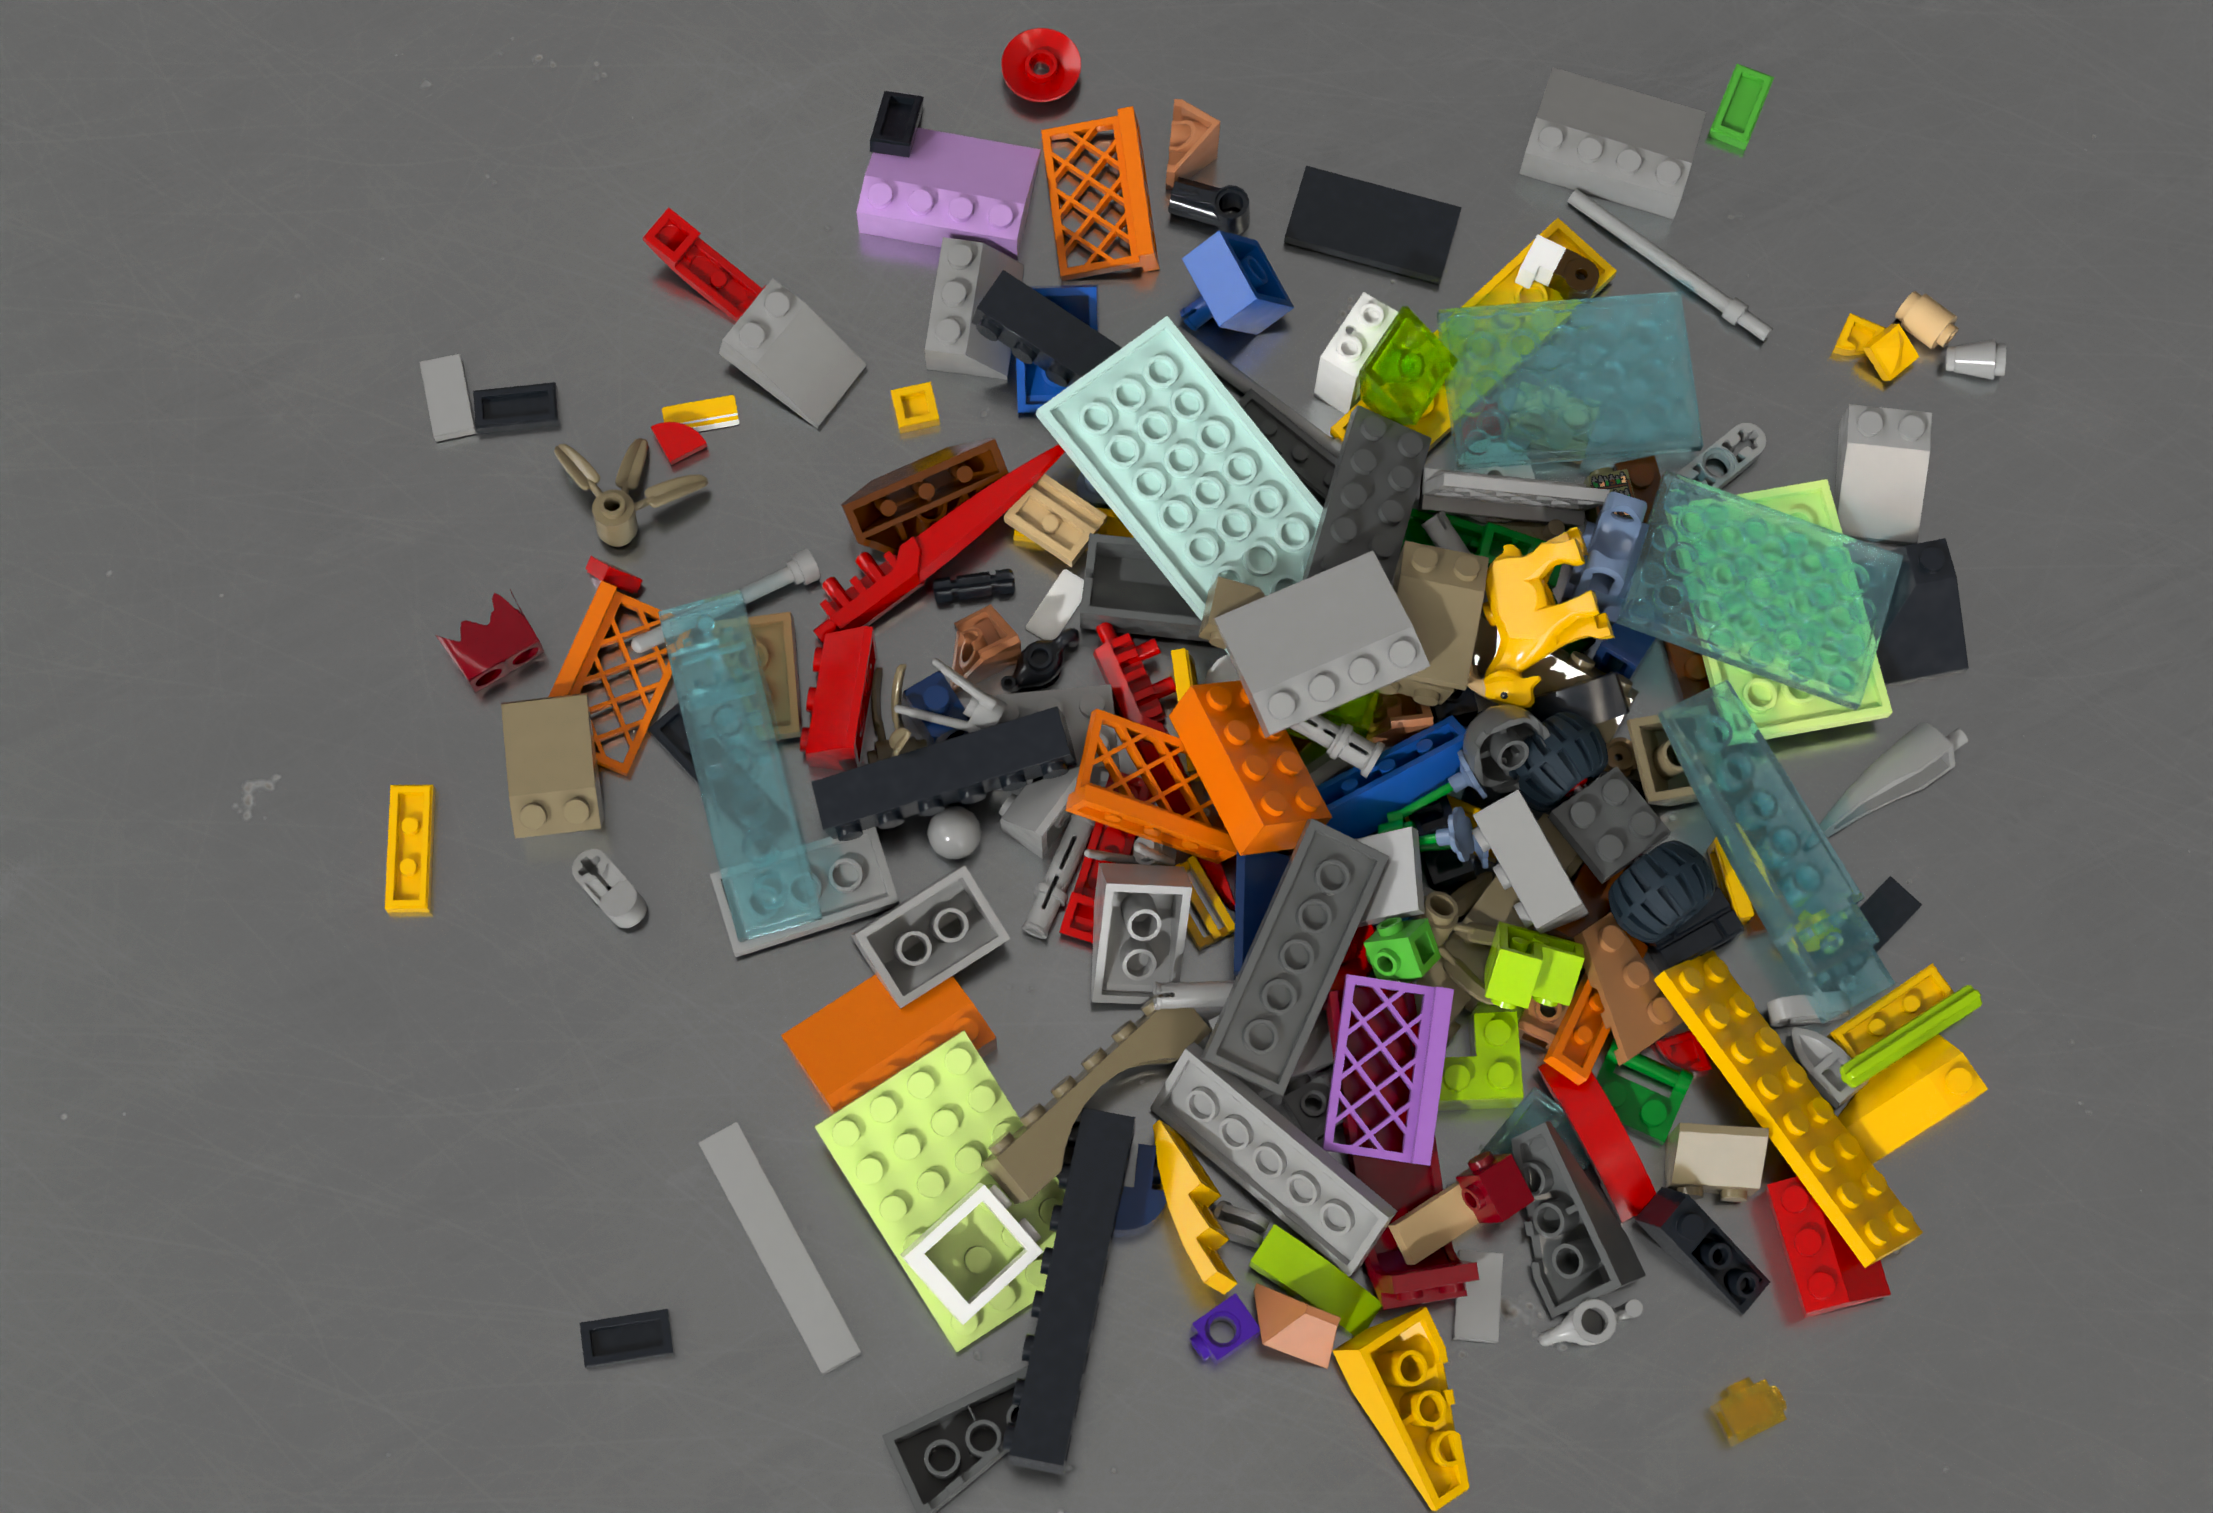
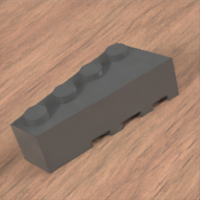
[882,1366,1028,1513]

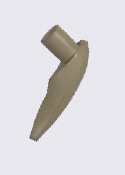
[1486,519,1565,542]

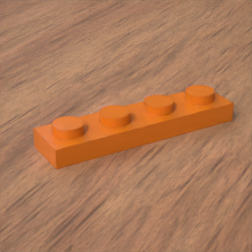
[1543,931,1649,1085]

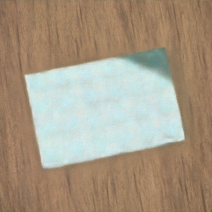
[1436,291,1704,470]
[1616,470,1904,710]

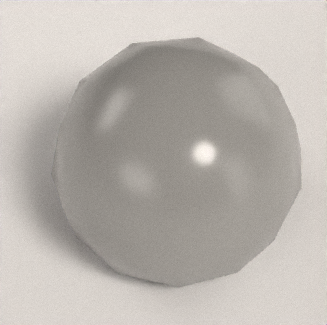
[927,806,982,859]

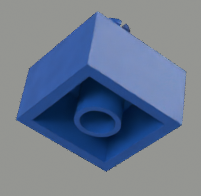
[1180,230,1294,335]

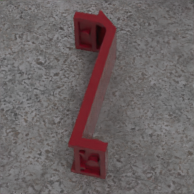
[1321,982,1479,1310]

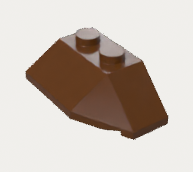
[841,437,1009,556]

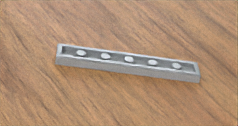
[698,1122,862,1375]

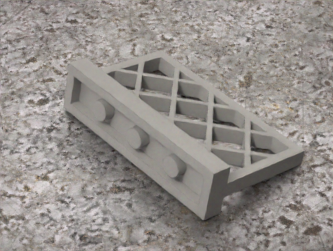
[1418,468,1610,527]

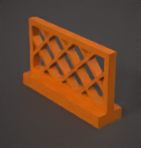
[1041,106,1160,281]
[548,580,692,777]
[1065,708,1237,864]

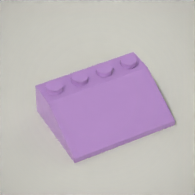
[856,128,1041,261]

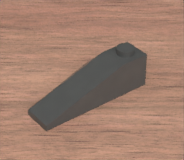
[1511,1121,1646,1318]

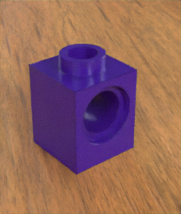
[1189,1293,1260,1365]

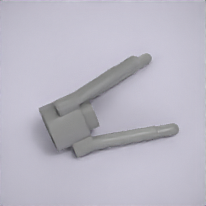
[894,658,1007,733]
[1084,837,1177,866]

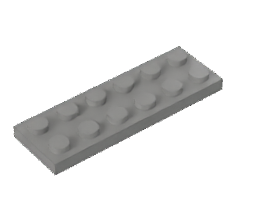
[1150,1042,1397,1277]

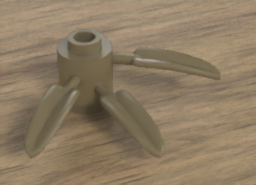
[554,438,708,547]
[867,664,928,764]
[1407,871,1497,1005]

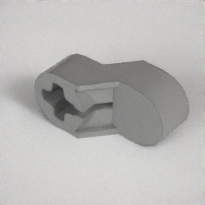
[572,849,647,928]

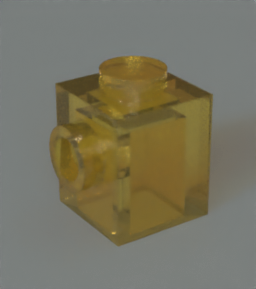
[1710,1376,1787,1447]

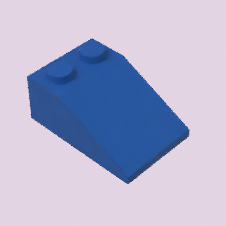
[1016,285,1099,413]

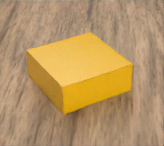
[891,382,940,434]

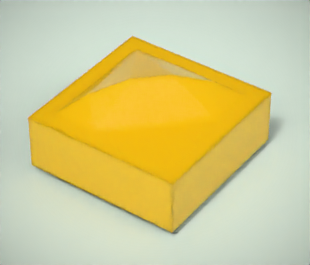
[1863,324,1919,381]

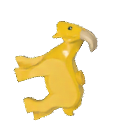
[1467,527,1615,708]

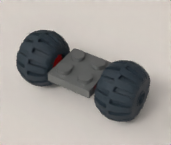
[1509,711,1715,943]

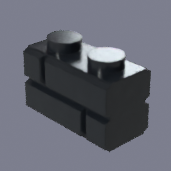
[1642,887,1744,973]

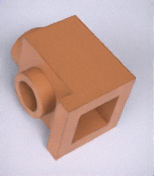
[1518,996,1573,1052]

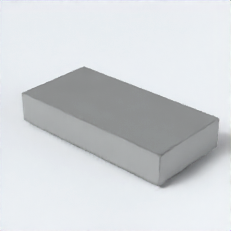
[419,354,477,442]
[1452,1249,1503,1344]

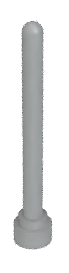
[631,548,821,653]

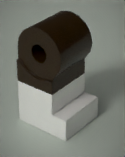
[1514,234,1599,304]

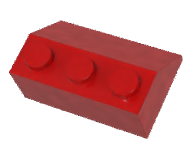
[800,626,878,771]
[1766,1176,1891,1318]

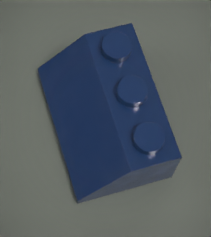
[1234,851,1290,980]

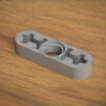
[1666,423,1766,506]

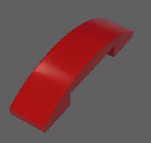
[643,207,766,322]
[1059,772,1150,943]
[1537,1063,1656,1223]

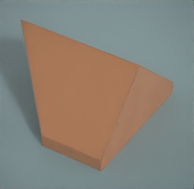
[1166,99,1221,190]
[950,604,1021,694]
[1355,692,1434,747]
[1253,1283,1341,1369]

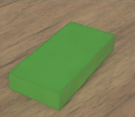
[1708,64,1774,150]

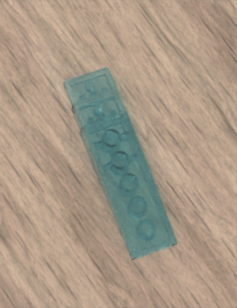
[658,589,823,942]
[1658,679,1896,1024]

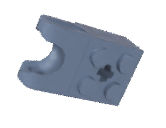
[1563,492,1649,627]

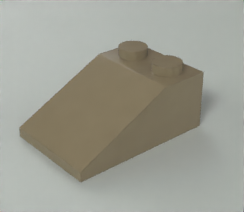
[1393,541,1489,691]
[501,693,605,839]

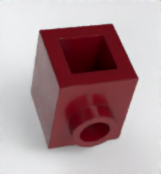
[1456,1151,1535,1223]

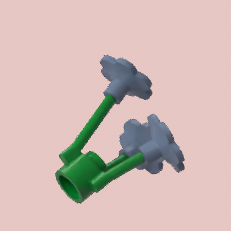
[1378,749,1489,869]

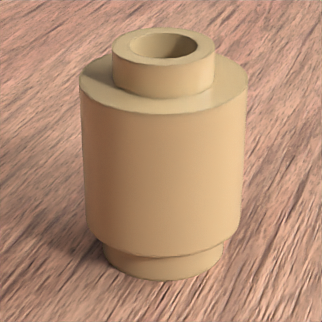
[1895,291,1959,350]

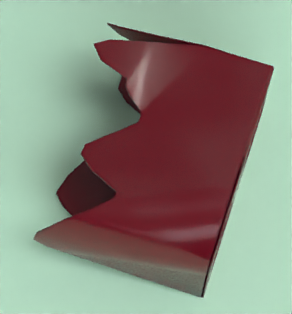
[435,589,544,693]

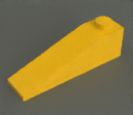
[1837,1034,1988,1165]
[1332,1307,1470,1511]

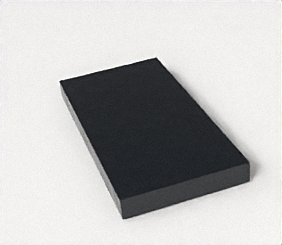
[1284,166,1462,284]

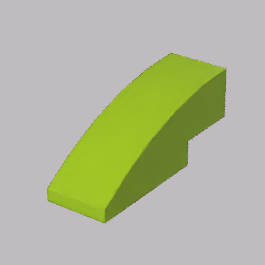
[1249,1224,1382,1338]

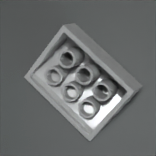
[1519,67,1706,219]
[1214,551,1430,738]

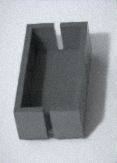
[1080,533,1209,642]

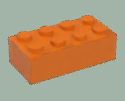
[1169,680,1332,856]

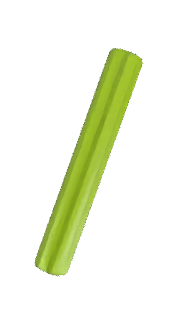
[1839,985,1982,1088]

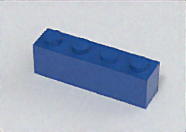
[1316,715,1466,839]

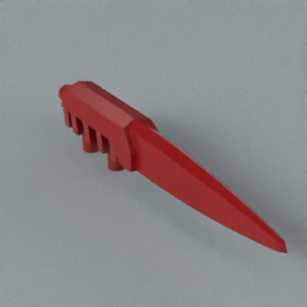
[813,444,1065,643]
[1093,622,1235,910]

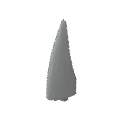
[1809,722,1968,846]

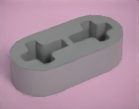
[1767,992,1850,1027]

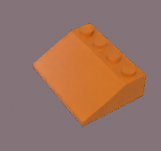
[781,975,997,1114]

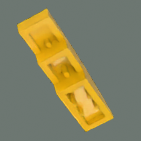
[1153,1120,1238,1295]

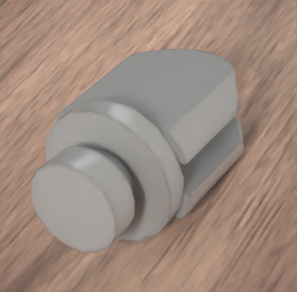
[1209,1200,1269,1248]

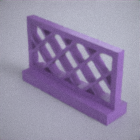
[1322,974,1454,1166]

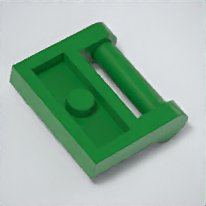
[1596,1038,1694,1146]

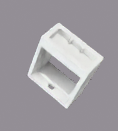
[1313,292,1399,414]
[900,1183,1044,1325]

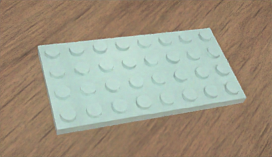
[1035,316,1323,656]

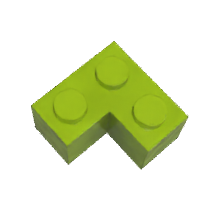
[1484,921,1585,1009]
[1438,1011,1524,1111]

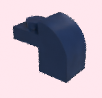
[1114,1144,1167,1237]

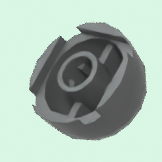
[1463,704,1550,793]

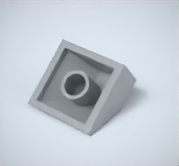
[999,766,1092,859]

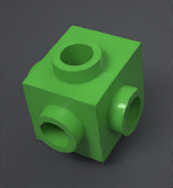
[1364,917,1441,983]

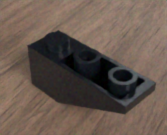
[1635,1187,1770,1315]

